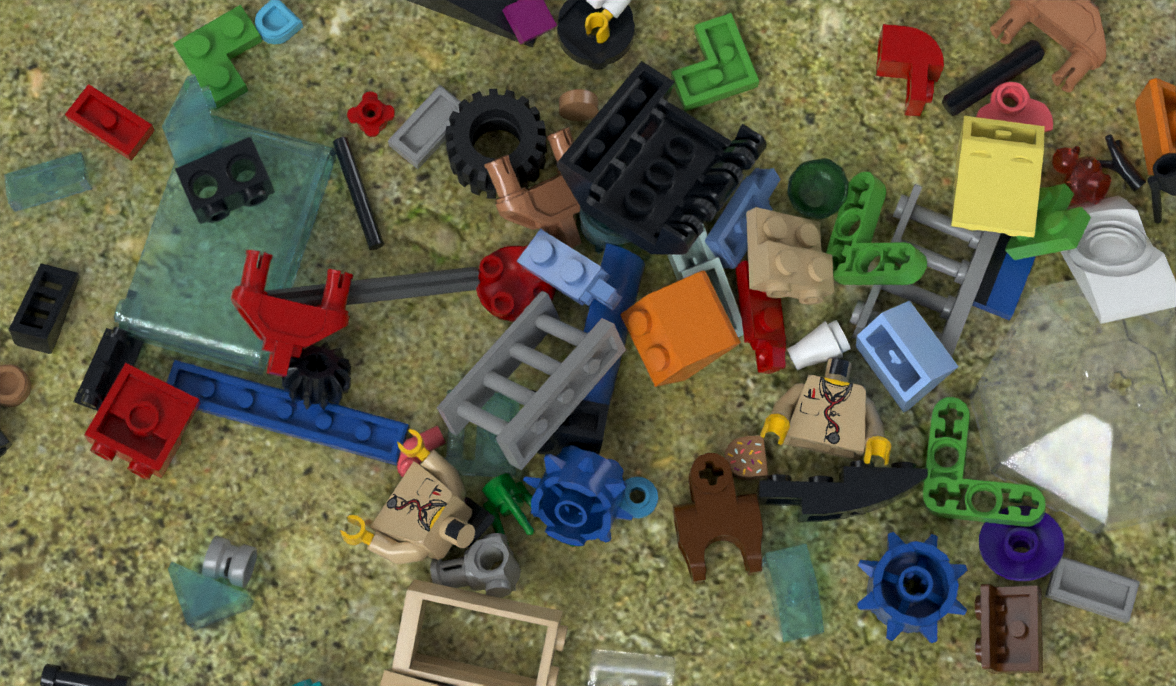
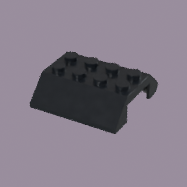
[557,61,767,255]

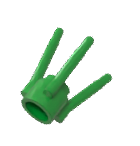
[482,473,574,547]

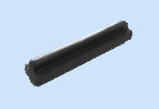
[942,40,1045,116]

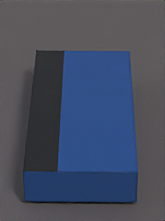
[972,233,1036,321]

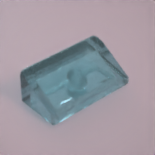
[4,152,92,212]

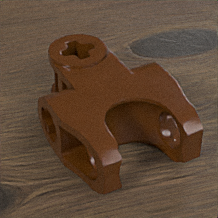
[673,453,763,584]

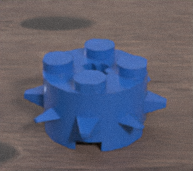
[523,445,633,546]
[857,532,968,643]

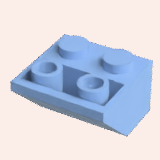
[856,300,959,413]

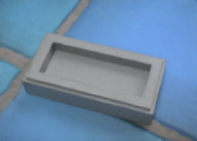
[388,85,461,169]
[1045,556,1140,623]

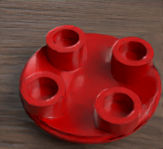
[476,245,556,322]

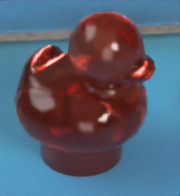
[1052,145,1111,205]

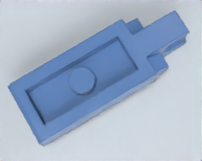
[705,168,781,269]
[517,229,623,310]

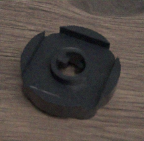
[557,0,635,70]

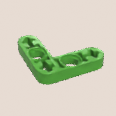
[826,171,927,285]
[923,397,1046,527]

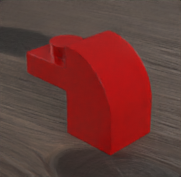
[876,24,944,117]

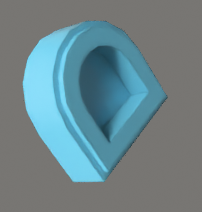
[255,0,303,45]

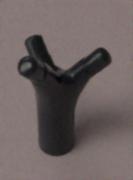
[1095,134,1146,192]

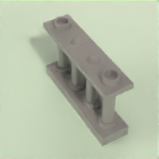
[849,184,1001,357]
[436,291,626,470]

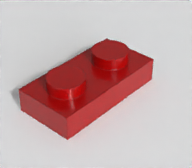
[64,84,155,161]

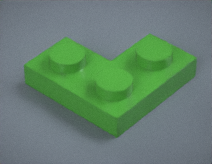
[173,5,262,111]
[671,13,759,112]
[1005,183,1091,260]

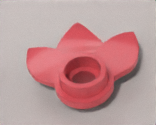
[976,82,1053,132]

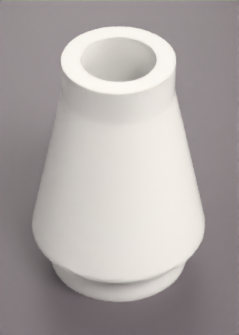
[787,320,851,371]

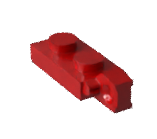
[735,260,786,374]

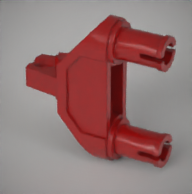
[231,250,354,377]

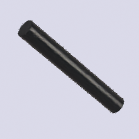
[333,137,384,250]

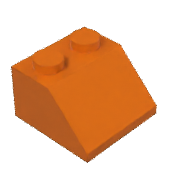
[620,271,741,387]

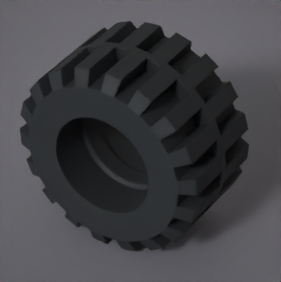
[445,88,547,199]

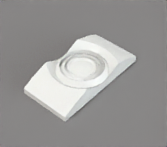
[1060,195,1176,324]

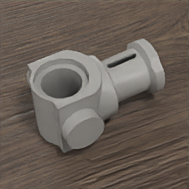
[430,533,521,598]

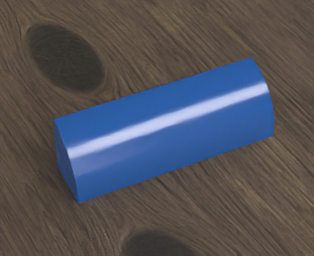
[583,243,645,410]

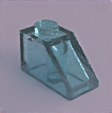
[762,544,824,643]

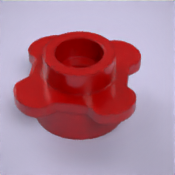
[347,91,395,137]

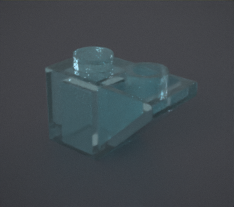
[162,74,230,167]

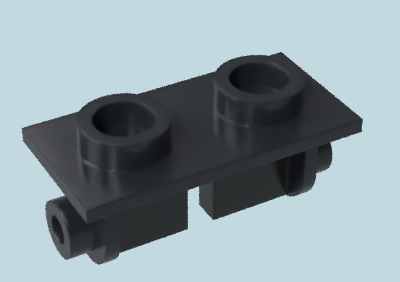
[73,327,144,411]

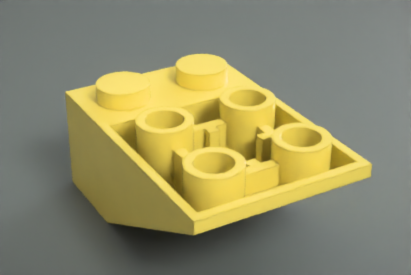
[951,116,1045,238]

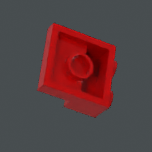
[84,363,200,480]

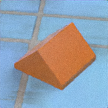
[1135,78,1176,175]

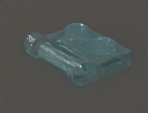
[444,389,520,478]

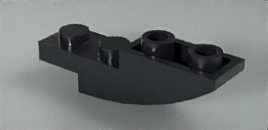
[757,460,928,522]

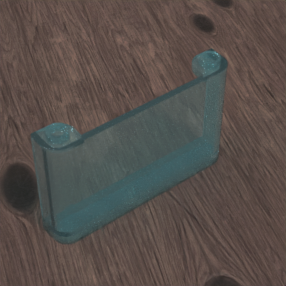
[114,111,337,376]

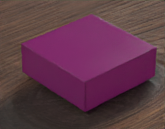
[502,0,557,45]

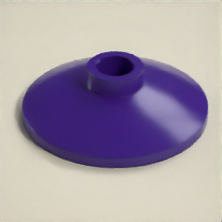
[979,506,1064,581]

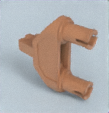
[990,0,1106,92]
[484,127,582,248]

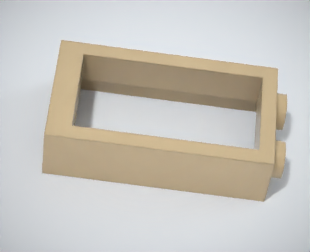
[391,579,568,686]

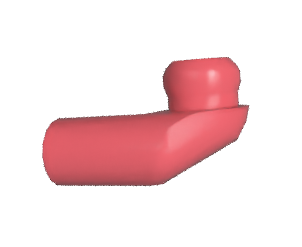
[397,425,446,477]

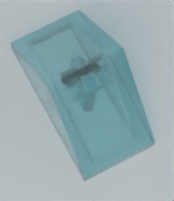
[168,561,254,631]

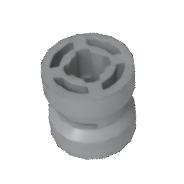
[202,536,257,588]

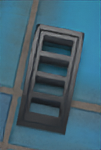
[9,263,80,354]

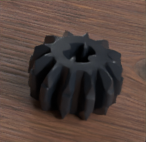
[282,341,351,410]

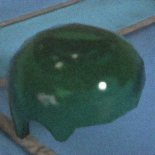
[787,158,849,219]

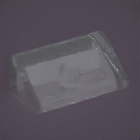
[588,650,675,686]

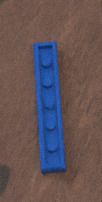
[166,360,410,466]

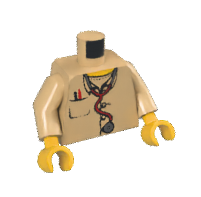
[760,358,891,465]
[340,429,475,564]

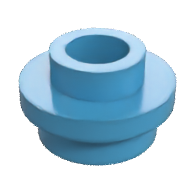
[620,477,658,519]

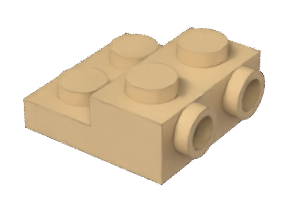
[746,207,834,305]

